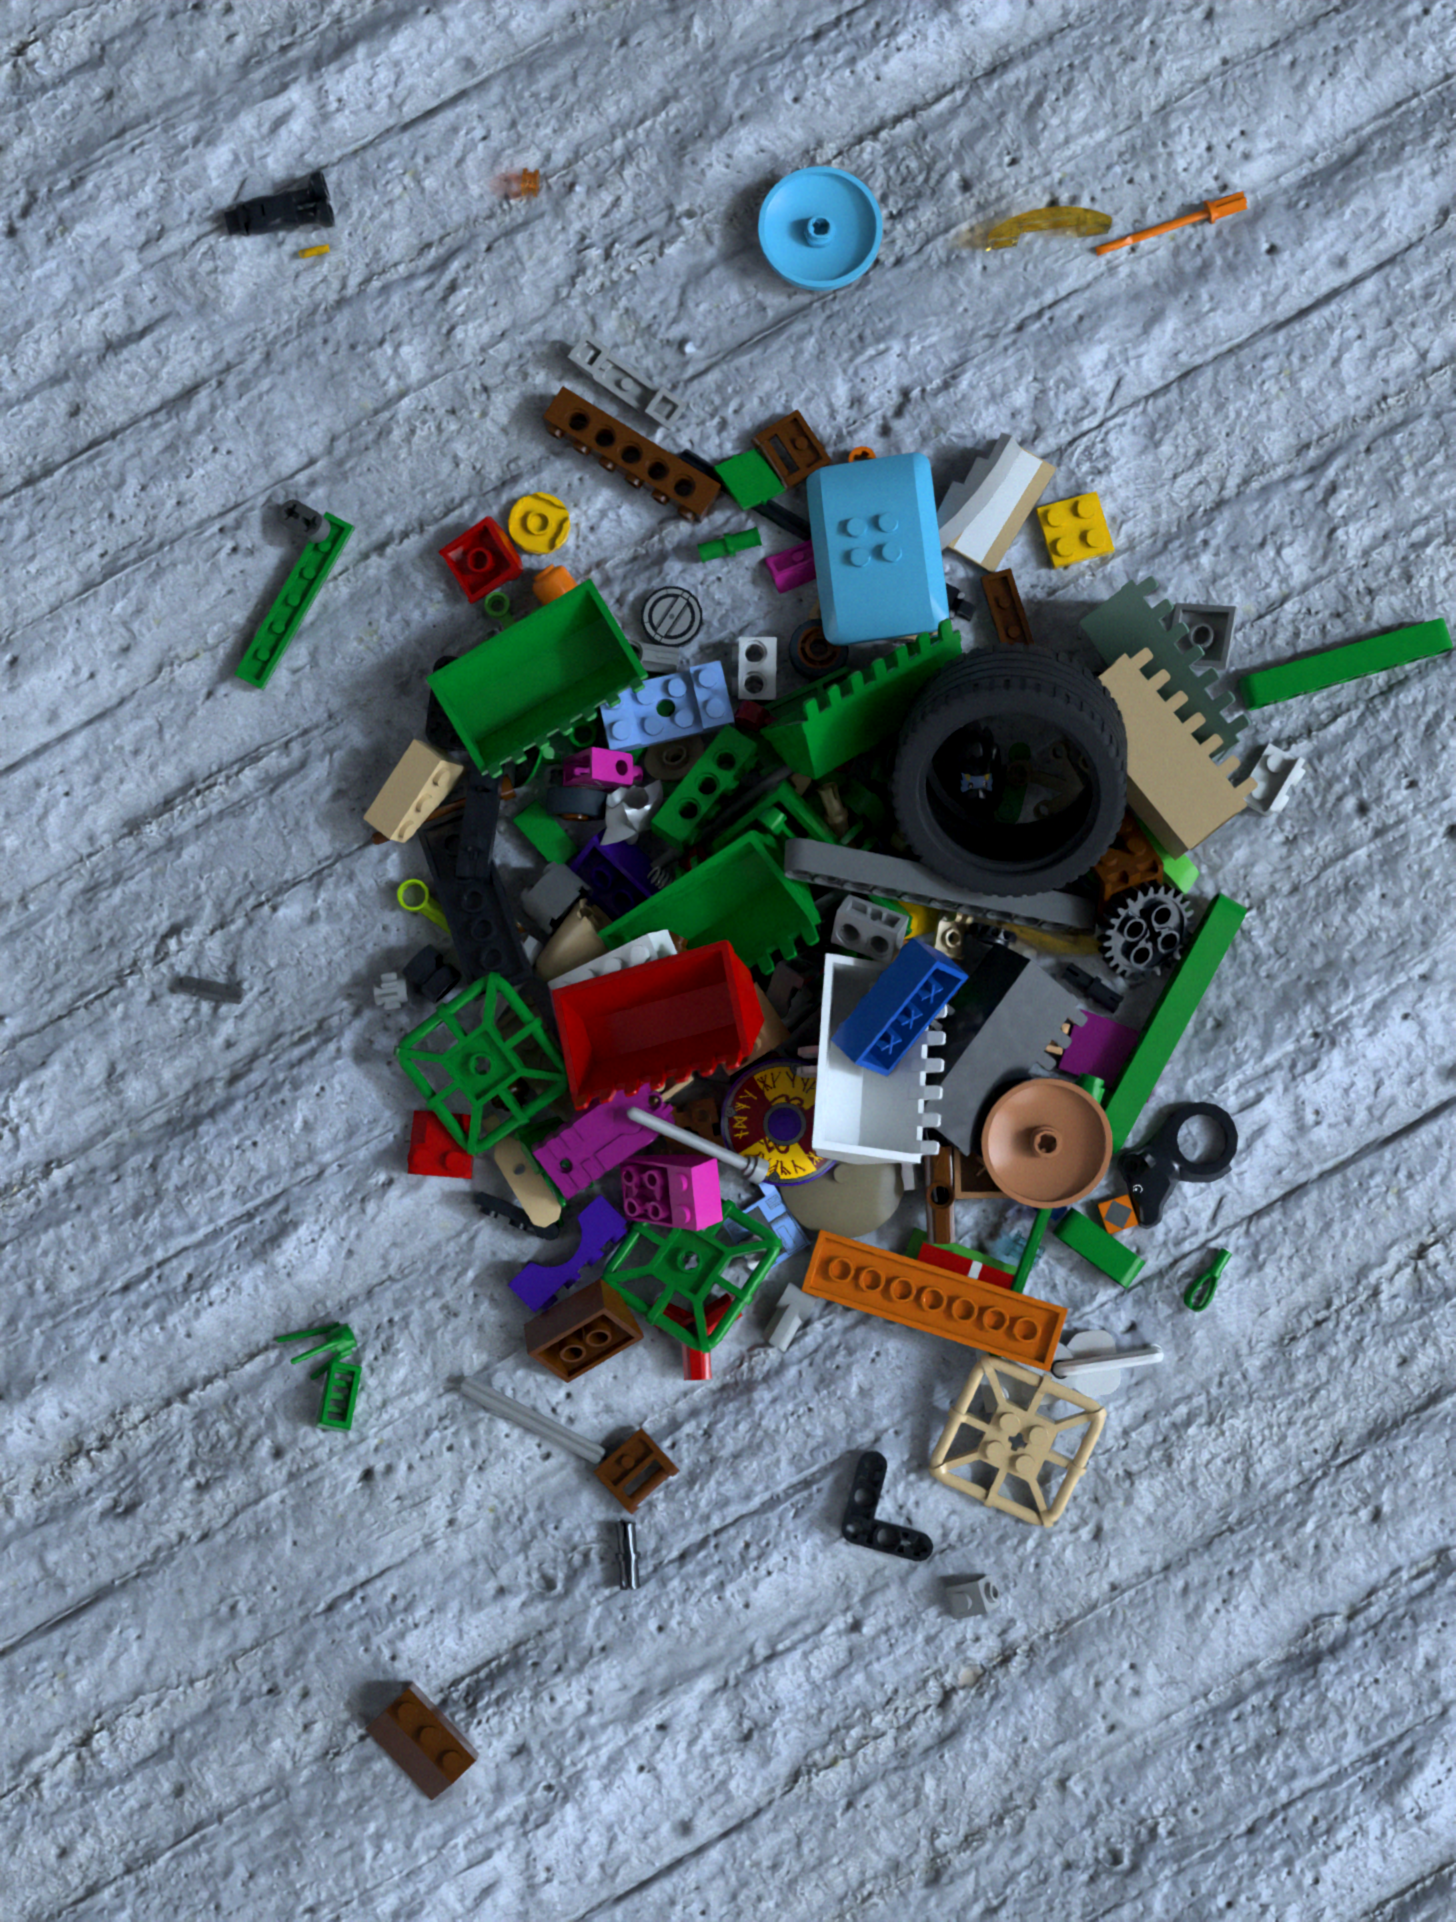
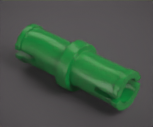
[697,526,762,563]

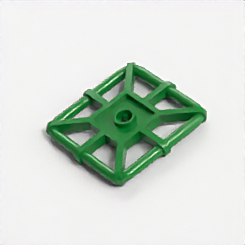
[393,972,569,1156]
[600,1198,783,1354]

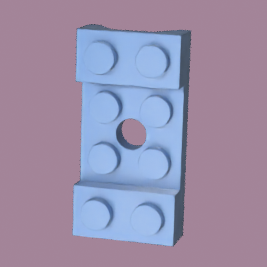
[600,660,735,752]

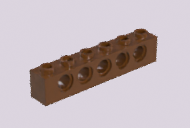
[543,386,721,523]

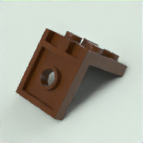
[1090,810,1164,932]

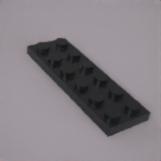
[416,807,535,1001]

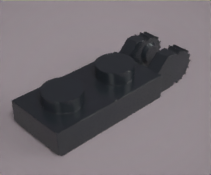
[474,1192,561,1241]

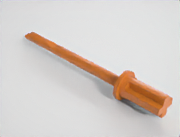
[1095,191,1248,256]

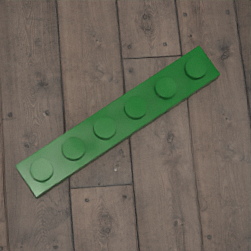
[234,512,355,691]

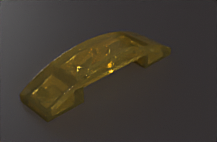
[985,206,1112,251]
[994,920,1102,958]

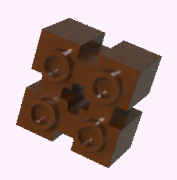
[657,1097,725,1163]

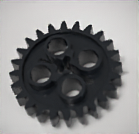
[1096,880,1195,981]

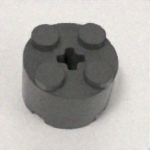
[519,861,593,937]

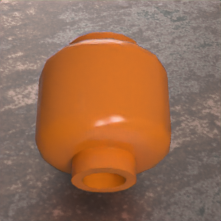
[532,563,578,606]

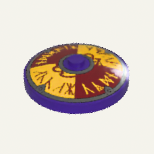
[721,1057,837,1186]

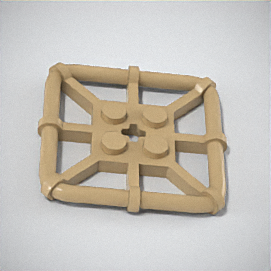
[928,1354,1107,1528]

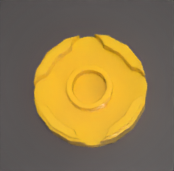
[508,492,571,556]

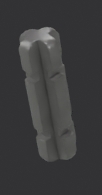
[181,976,245,1005]

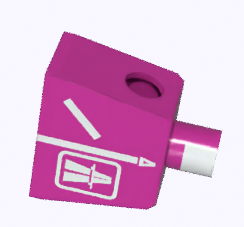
[563,747,643,793]

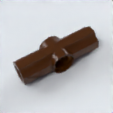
[924,1145,955,1244]

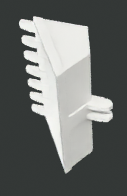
[796,953,947,1164]

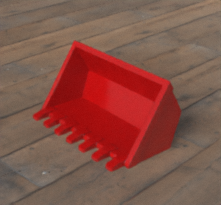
[552,939,765,1111]

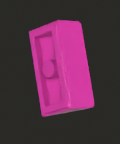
[764,539,817,594]

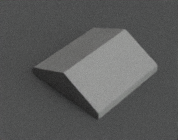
[1172,603,1238,671]

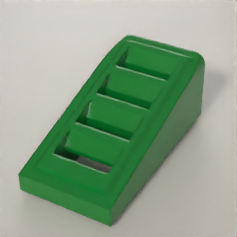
[315,1360,362,1433]

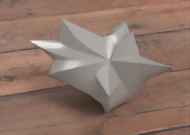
[600,780,670,846]

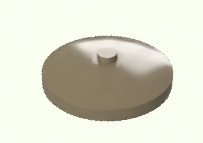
[779,1160,904,1238]

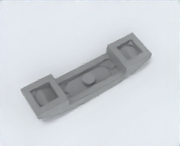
[567,332,687,430]

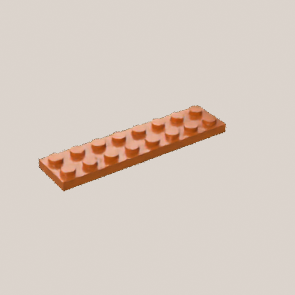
[801,1229,1069,1372]

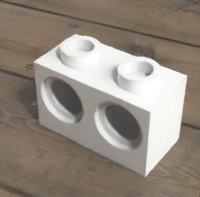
[732,637,777,705]

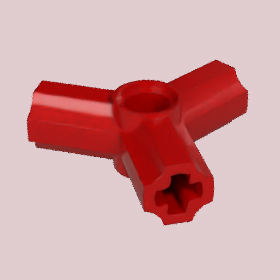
[652,1292,743,1381]

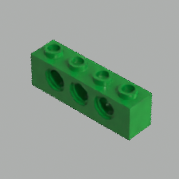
[651,724,759,853]

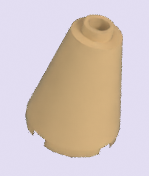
[536,898,613,982]

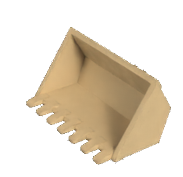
[1098,648,1258,861]

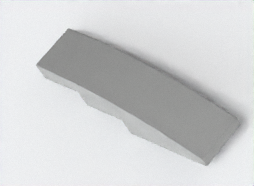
[937,432,1022,551]

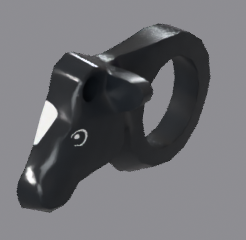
[1117,1102,1239,1229]

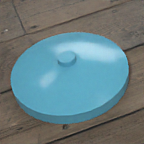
[758,166,883,291]

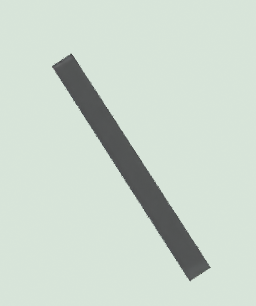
[784,838,1096,937]

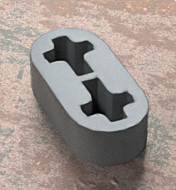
[278,499,331,544]

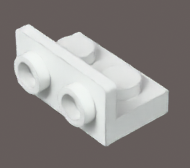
[1243,743,1306,817]

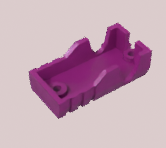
[531,1083,675,1200]

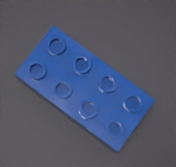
[831,937,969,1076]

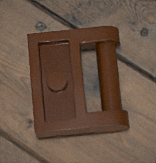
[751,409,832,493]
[593,1427,680,1514]

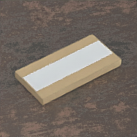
[945,447,1057,574]

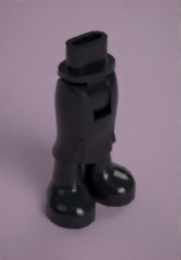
[224,169,335,237]

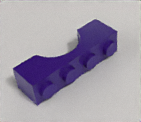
[508,1194,628,1313]

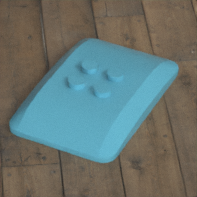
[806,452,950,646]

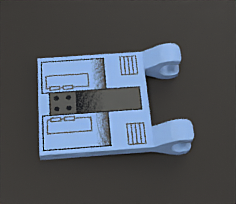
[723,1182,811,1271]

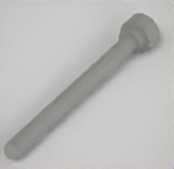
[626,1107,769,1184]

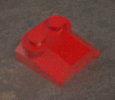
[438,516,524,604]
[407,1110,474,1179]

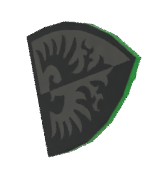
[514,744,561,789]

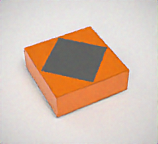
[1096,1194,1138,1235]

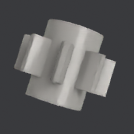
[373,972,409,1011]

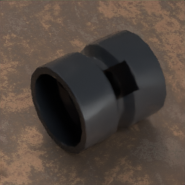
[402,944,463,1004]

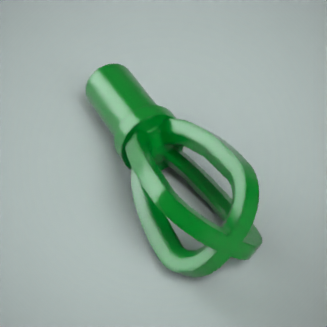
[1184,1248,1232,1312]

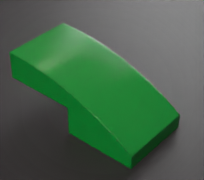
[512,799,580,865]

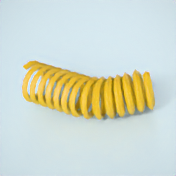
[299,244,330,259]

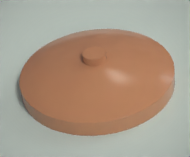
[981,1077,1113,1208]

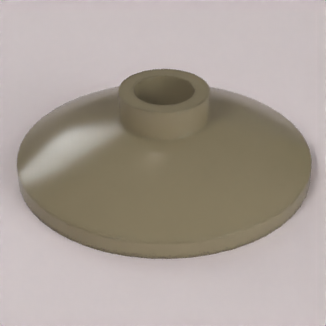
[644,735,706,782]

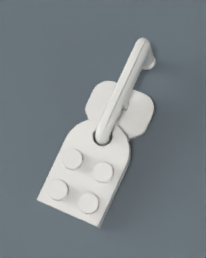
[975,1330,1164,1413]

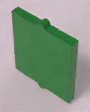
[713,449,786,512]

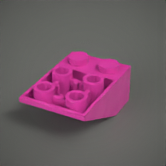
[620,1154,723,1231]

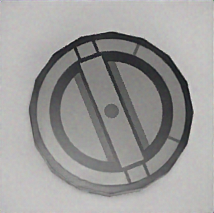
[641,586,703,648]

